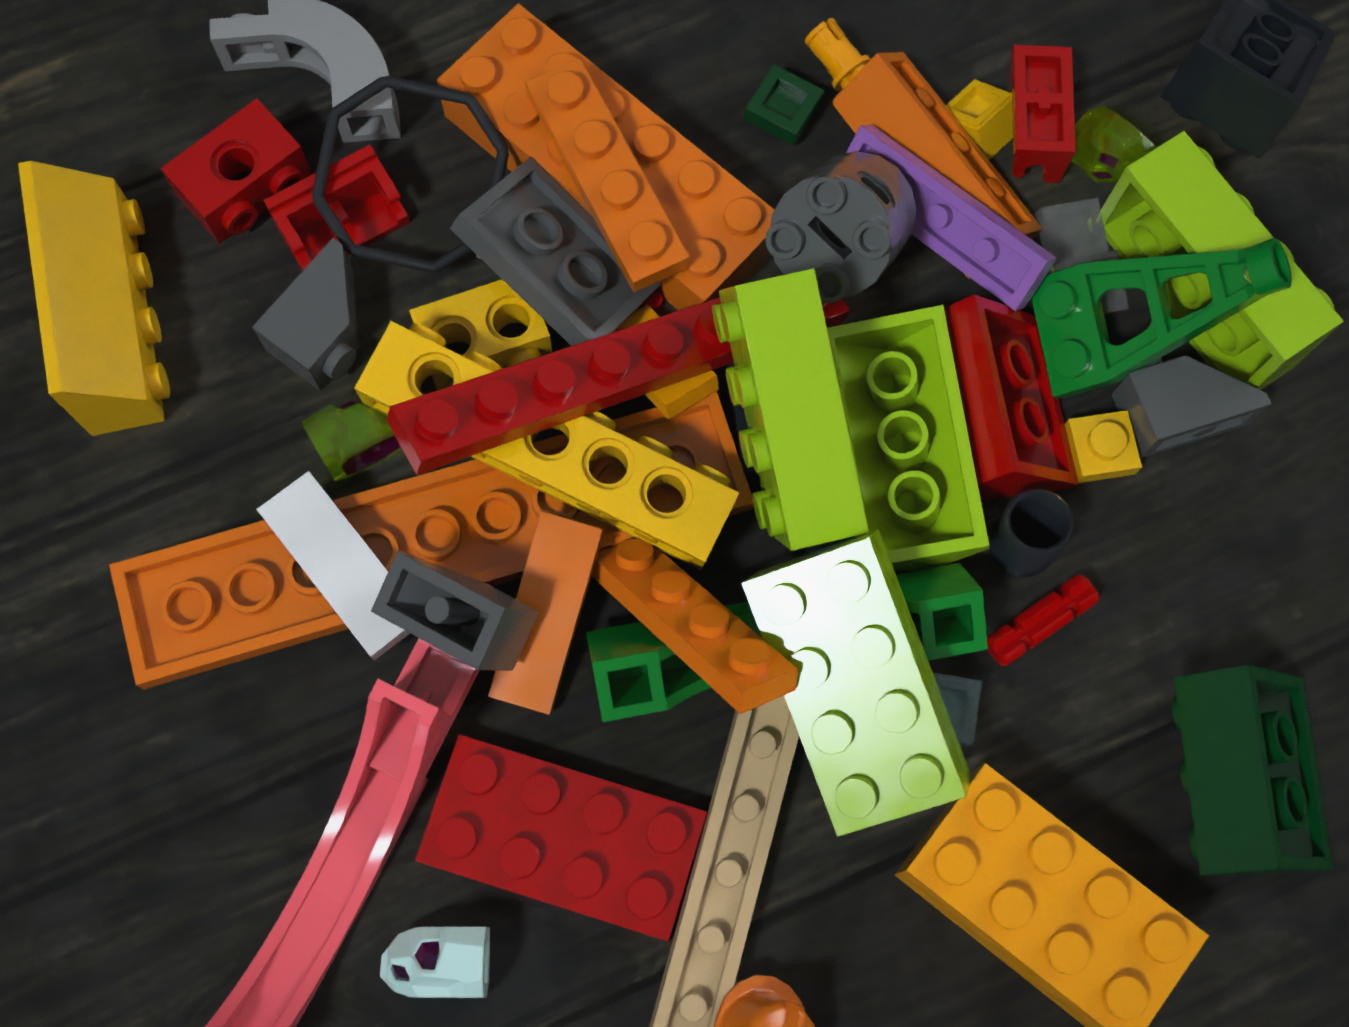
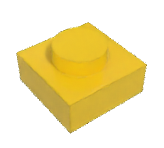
[1065,410,1142,483]

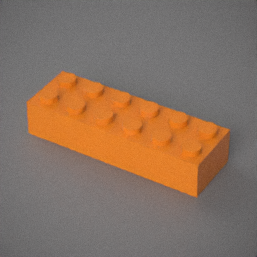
[437,3,774,311]

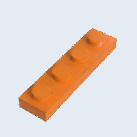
[525,58,690,293]
[592,539,798,714]

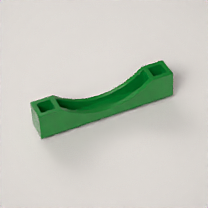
[586,563,988,722]

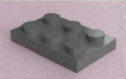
[450,157,661,346]

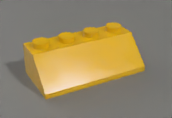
[18,161,170,436]

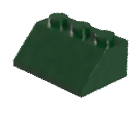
[1172,665,1333,876]

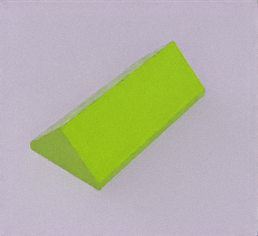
[827,305,990,571]

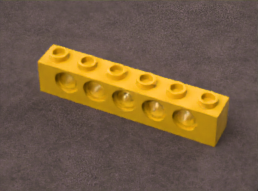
[354,321,739,570]

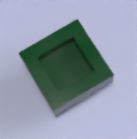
[744,64,824,146]

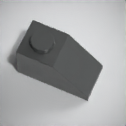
[252,238,360,391]
[1111,355,1272,459]
[371,551,540,671]

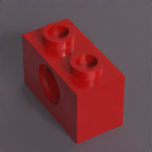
[161,98,312,244]

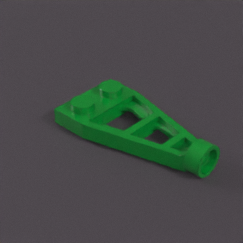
[1031,238,1292,398]

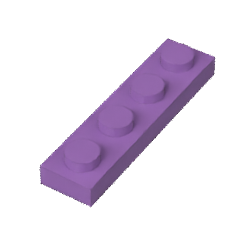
[846,124,1057,311]

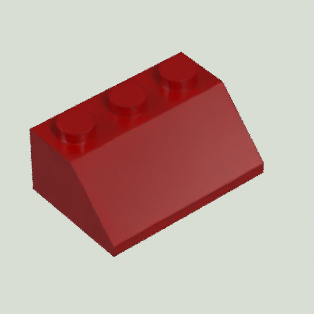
[944,294,1079,501]

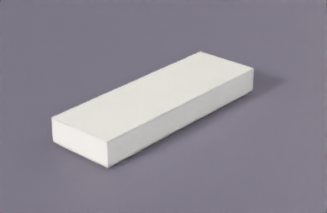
[256,471,410,661]

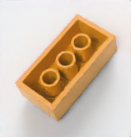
[894,763,1209,1027]

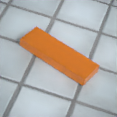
[488,511,605,715]

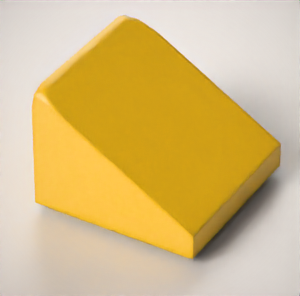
[946,79,1013,160]

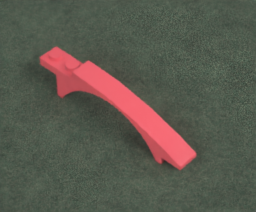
[205,638,479,1027]

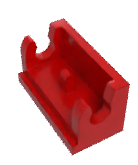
[1010,45,1076,183]
[263,144,410,271]

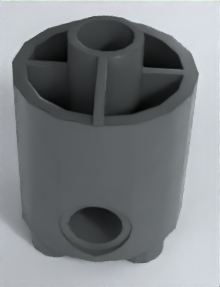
[765,151,917,303]

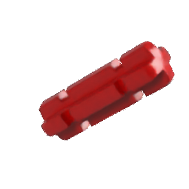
[987,574,1099,666]

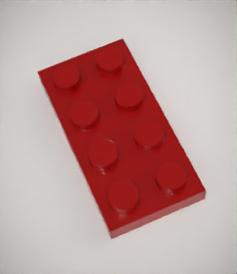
[415,734,707,942]

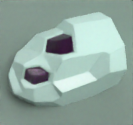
[380,927,490,998]

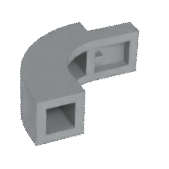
[210,0,401,143]

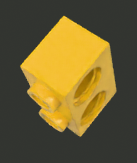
[409,279,552,390]

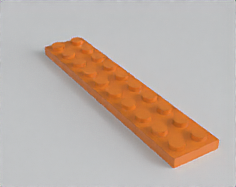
[109,391,754,690]

